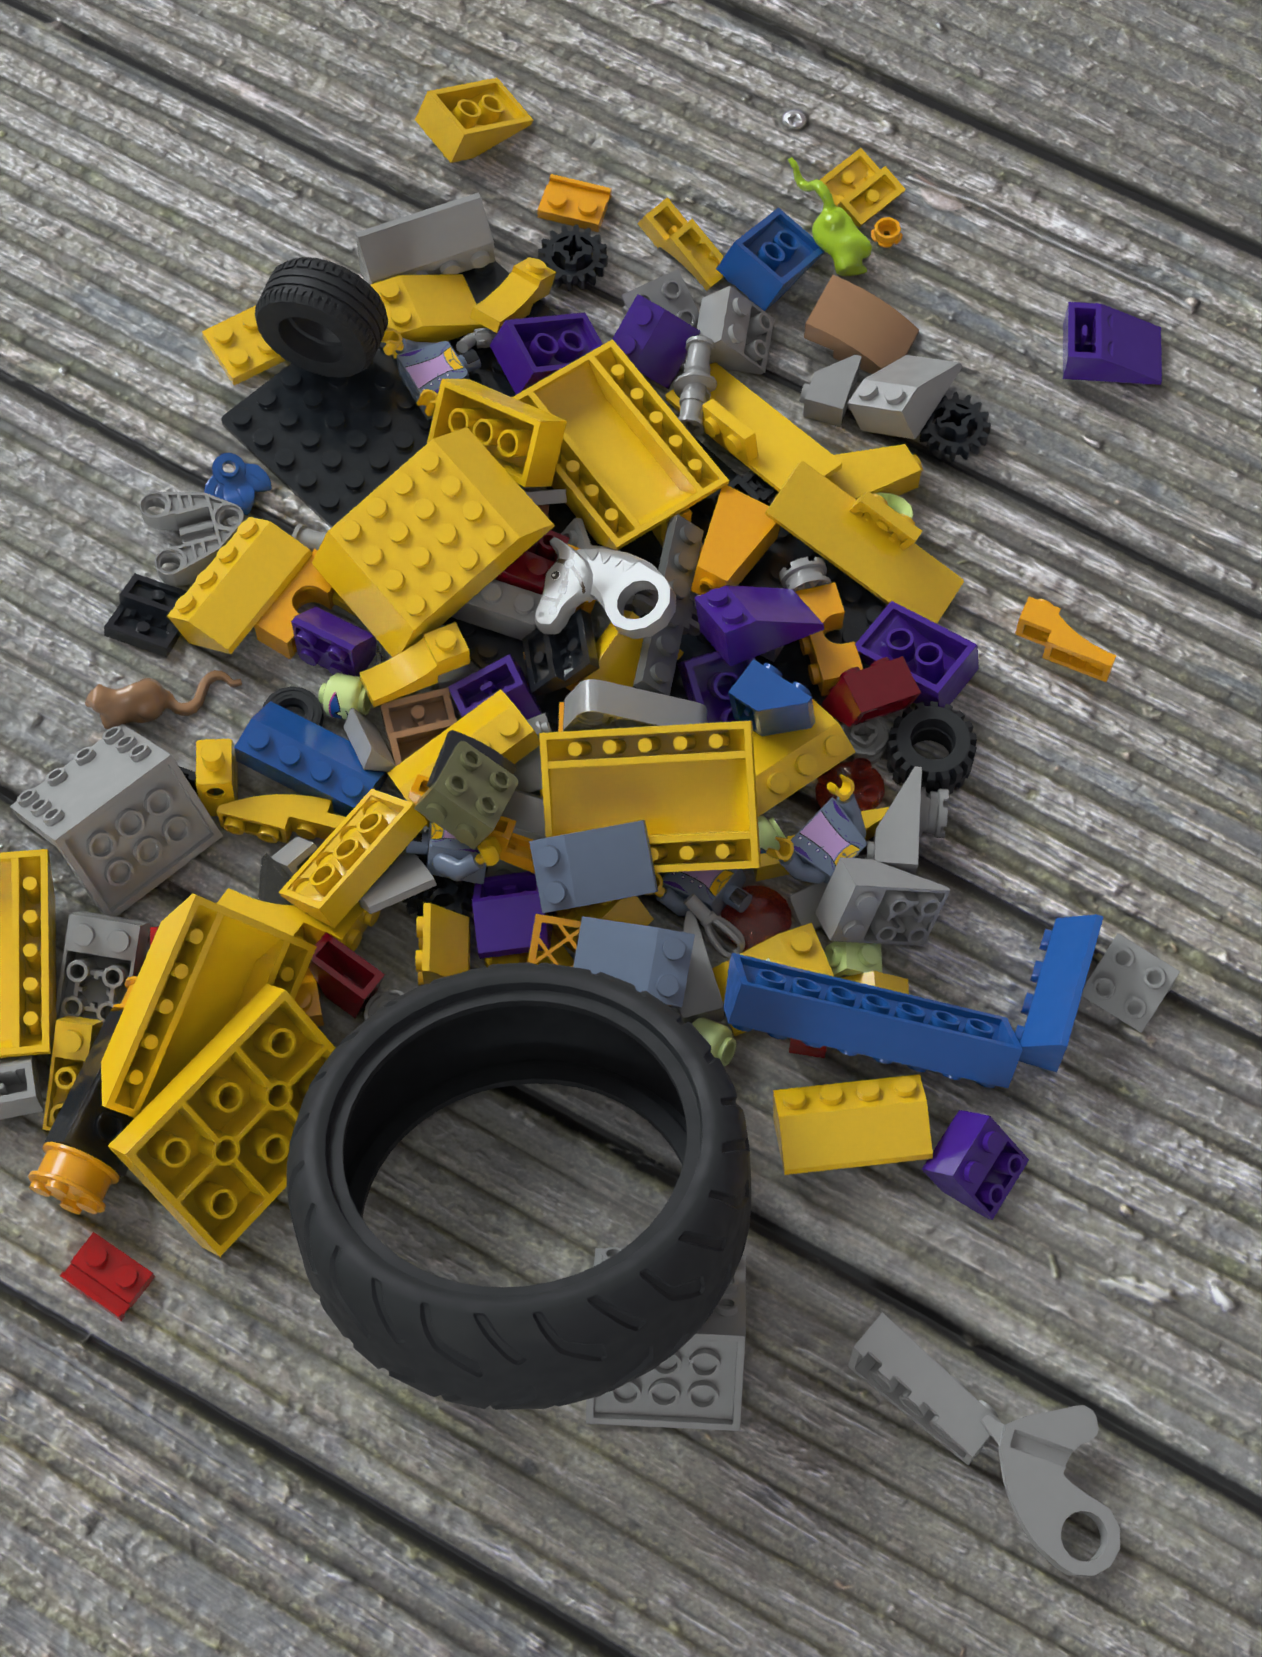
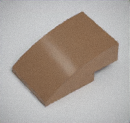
[804,275,919,374]
[380,687,457,799]

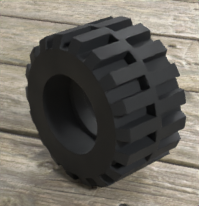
[885,701,977,795]

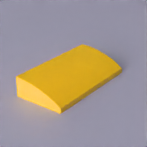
[279,789,428,928]

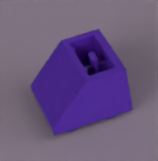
[291,607,378,677]
[448,654,543,720]
[472,871,555,959]
[922,1110,1029,1220]

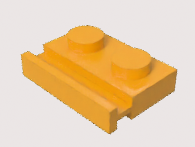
[537,174,612,232]

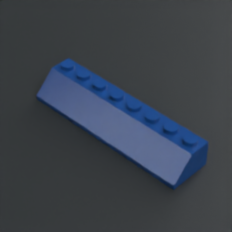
[724,953,1023,1088]

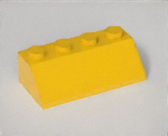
[167,517,313,654]
[387,689,540,828]
[753,699,856,817]
[773,1074,933,1175]

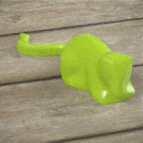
[788,157,872,276]

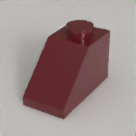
[308,932,385,1019]

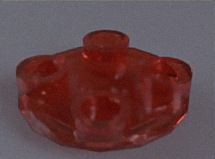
[815,758,885,811]
[721,886,792,952]

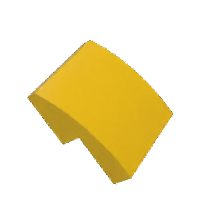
[820,148,906,228]

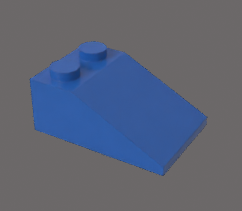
[716,207,825,311]

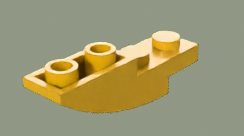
[217,794,346,843]

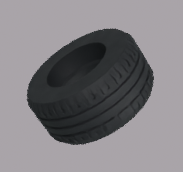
[255,257,388,378]

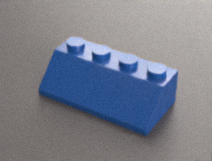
[234,701,388,817]
[1015,914,1104,1073]

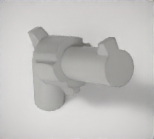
[456,328,497,353]

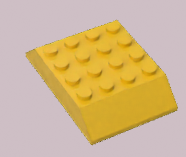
[512,339,729,551]
[312,427,555,658]
[539,721,761,873]
[0,849,57,1058]
[101,893,317,1118]

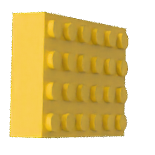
[108,984,335,1257]

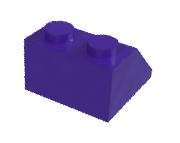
[612,294,701,389]

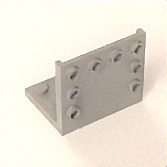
[9,724,223,917]
[586,1247,746,1431]

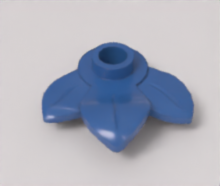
[204,453,272,515]

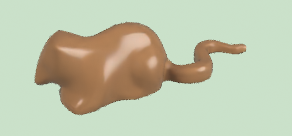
[85,670,242,729]

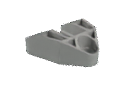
[139,492,245,587]

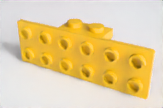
[665,362,842,492]
[765,461,964,624]

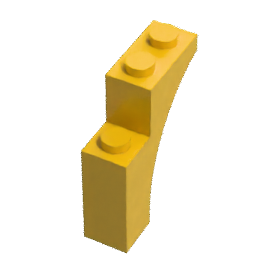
[217,888,381,951]

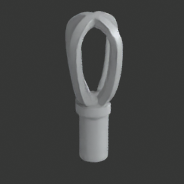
[683,893,745,959]

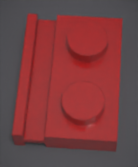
[59,1232,155,1321]

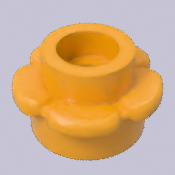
[871,217,903,248]

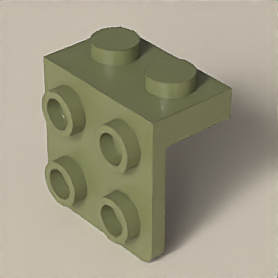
[414,741,518,850]

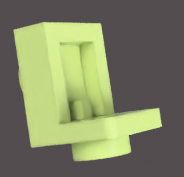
[825,941,882,978]

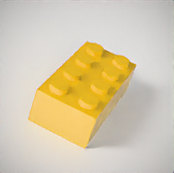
[427,379,567,487]

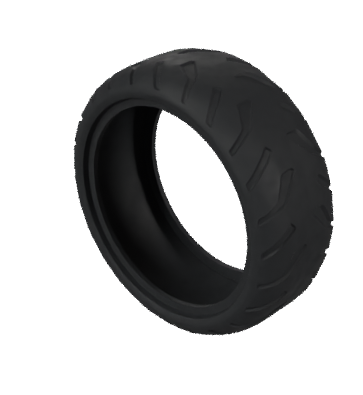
[286,962,751,1410]

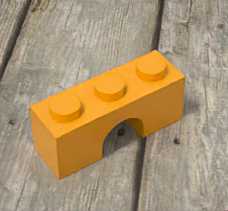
[254,548,336,660]
[795,583,863,696]

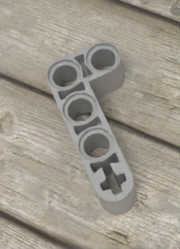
[563,679,707,731]

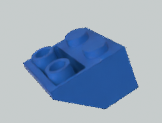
[728,659,815,736]

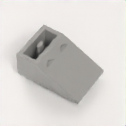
[815,857,950,946]
[56,911,151,1024]

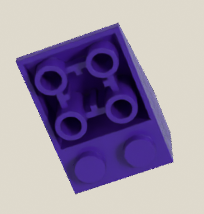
[1063,302,1162,385]

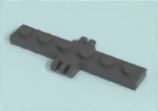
[632,514,704,696]

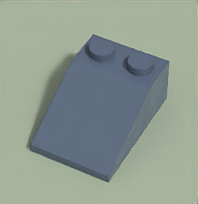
[529,820,658,913]
[573,916,695,1009]

